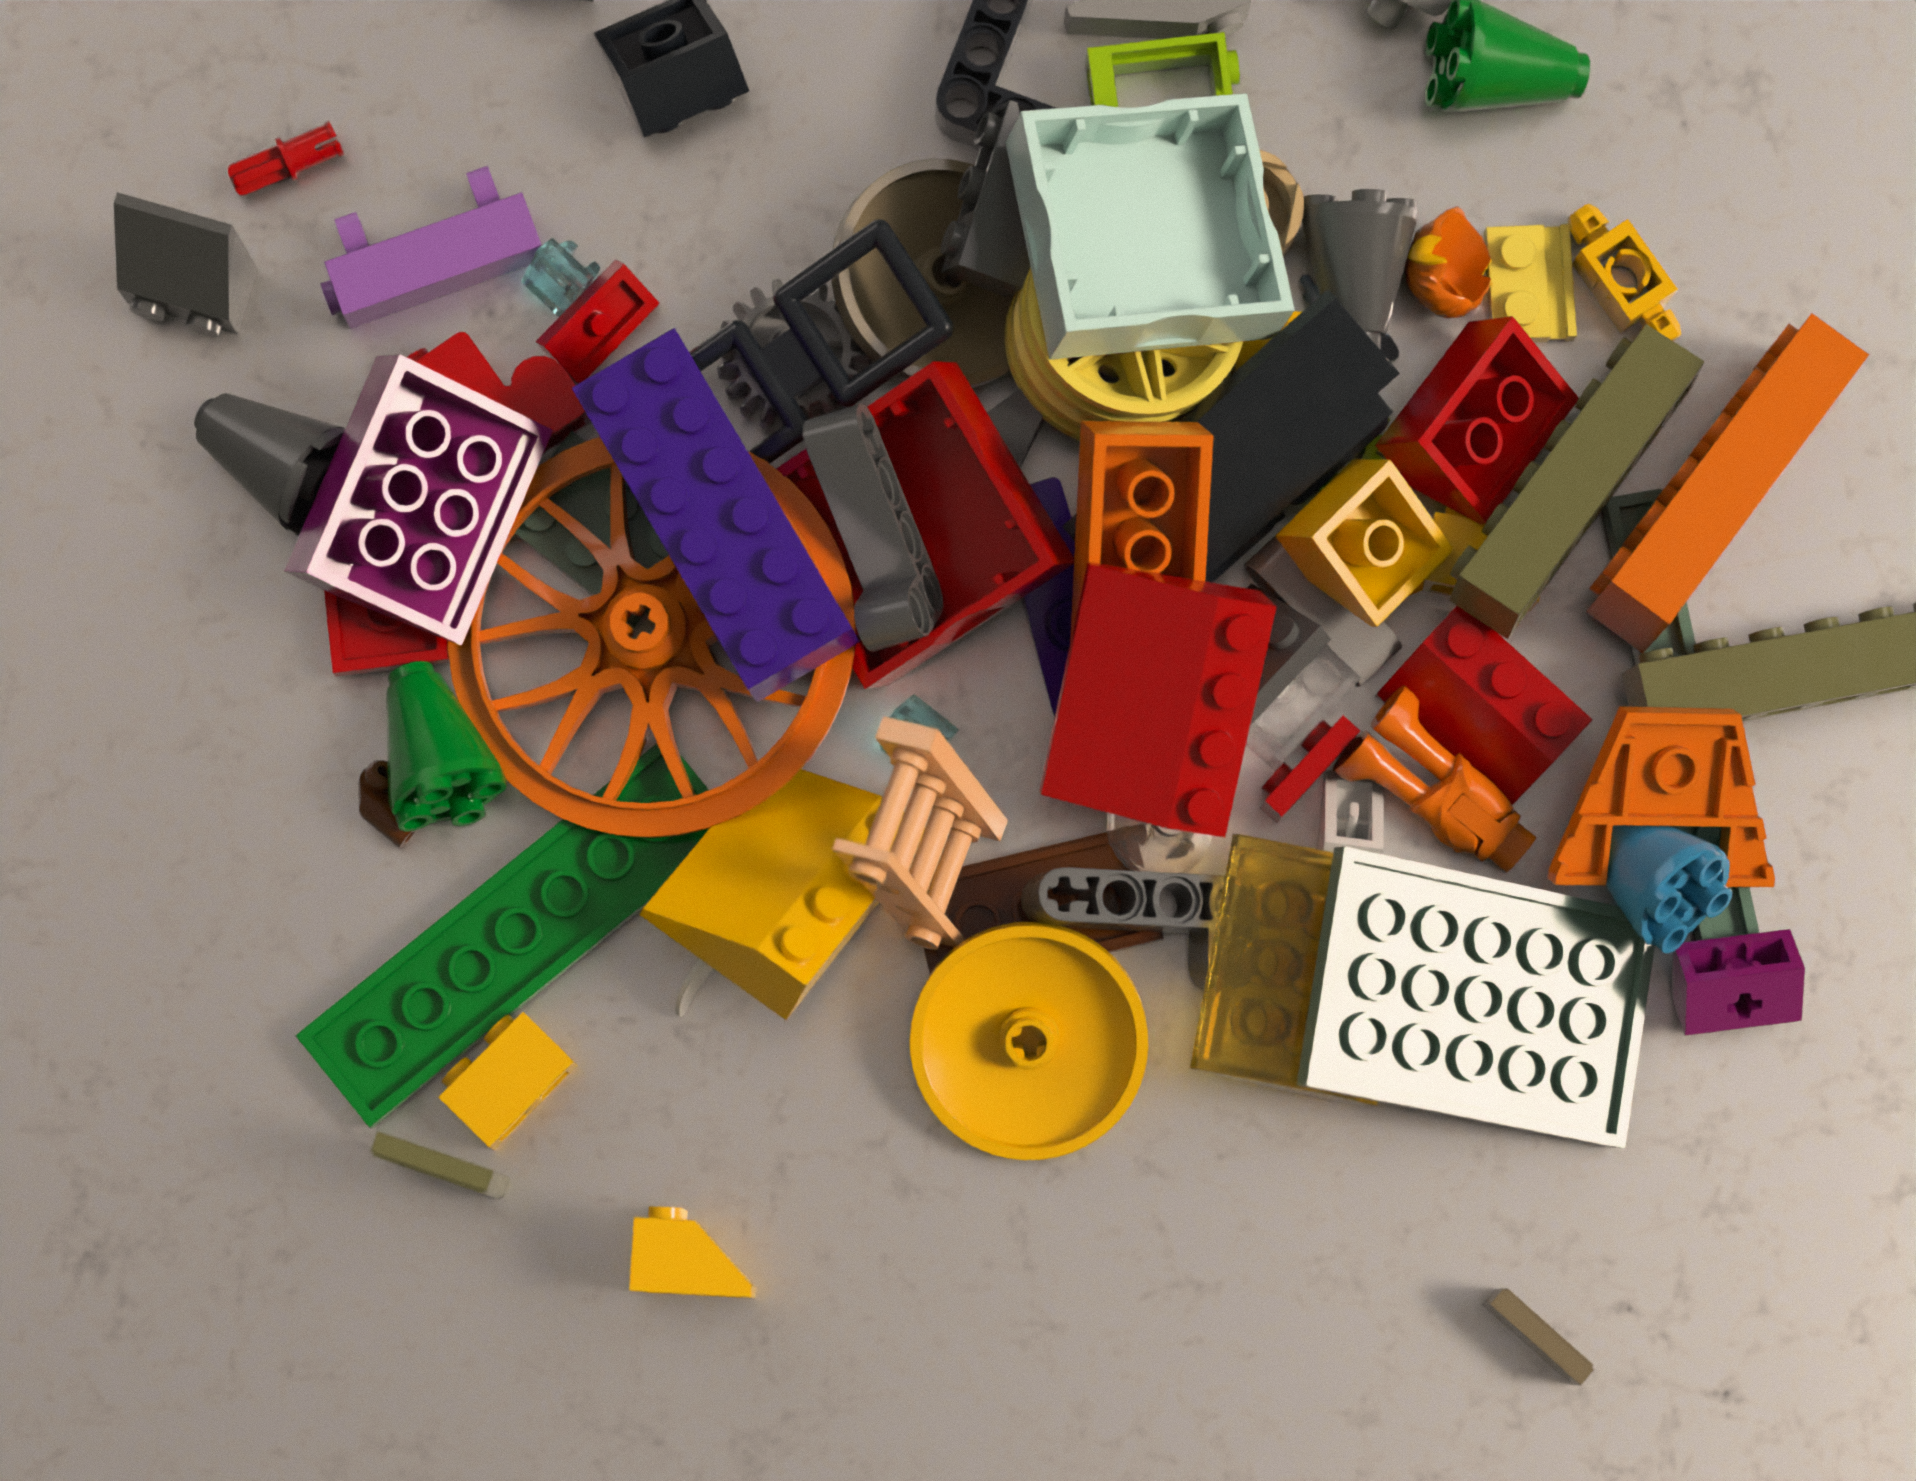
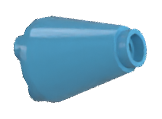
[1605,825,1732,953]

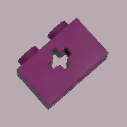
[1671,929,1805,1036]

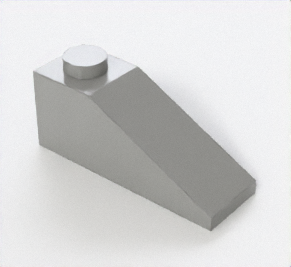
[1063,0,1251,39]

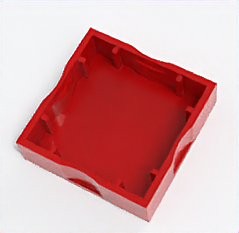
[776,361,1074,689]

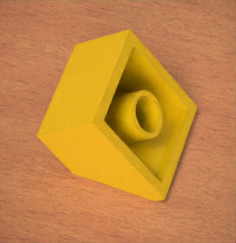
[1276,459,1454,627]
[629,1206,756,1299]

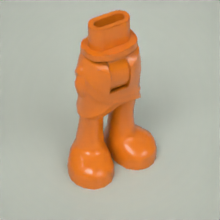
[1333,685,1536,873]

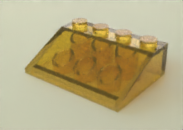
[1190,834,1378,1106]

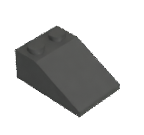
[114,192,258,337]

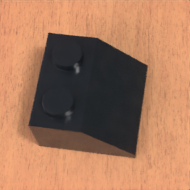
[594,0,749,138]

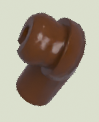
[358,760,417,849]

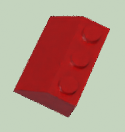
[1375,316,1579,524]
[1375,606,1593,805]

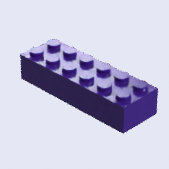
[572,328,859,702]

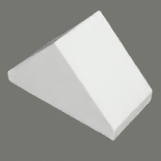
[1315,770,1384,863]

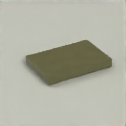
[370,1131,510,1199]

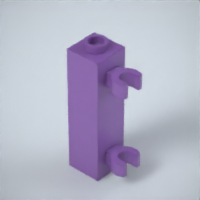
[320,166,546,329]

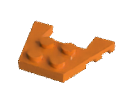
[1547,706,1775,887]

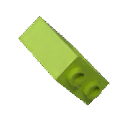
[1085,32,1240,107]

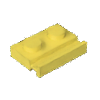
[1483,224,1577,343]

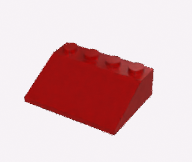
[1039,562,1277,838]

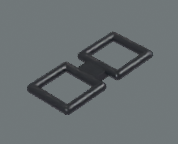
[689,219,955,464]

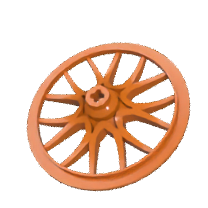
[448,437,856,838]

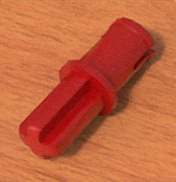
[227,121,344,196]

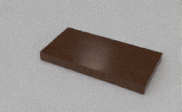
[923,825,1164,974]

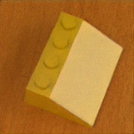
[640,769,926,1020]

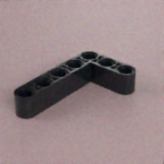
[935,0,1056,149]

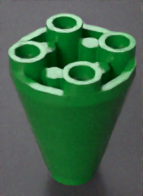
[1425,0,1590,112]
[386,661,507,832]

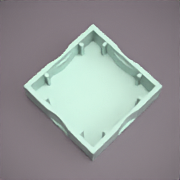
[1005,93,1295,360]

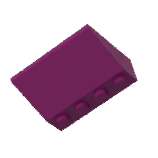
[284,354,553,645]

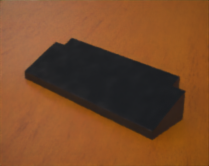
[1062,289,1400,583]

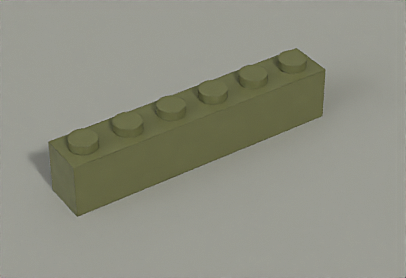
[1449,324,1705,639]
[1621,603,1916,722]

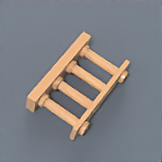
[832,716,1008,950]

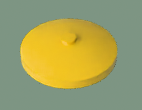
[910,922,1148,1160]

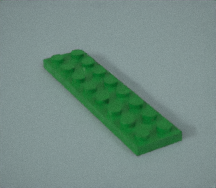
[295,743,710,1129]

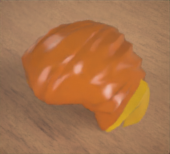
[1405,206,1493,319]

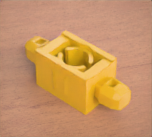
[1568,203,1681,341]

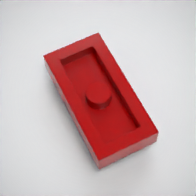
[535,259,660,384]
[1260,715,1361,824]

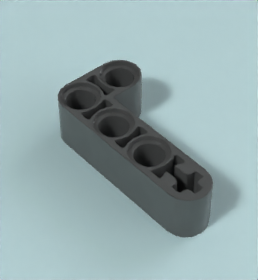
[803,403,944,652]
[1021,867,1259,993]

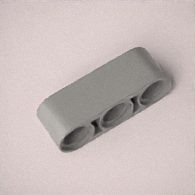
[1244,530,1402,687]

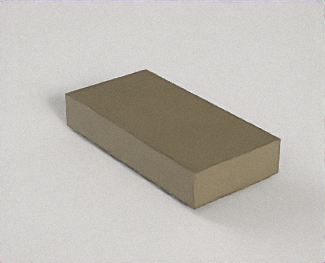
[1482,1288,1594,1385]

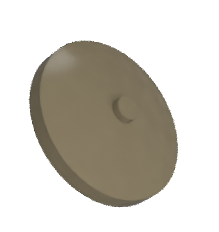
[831,158,1031,388]

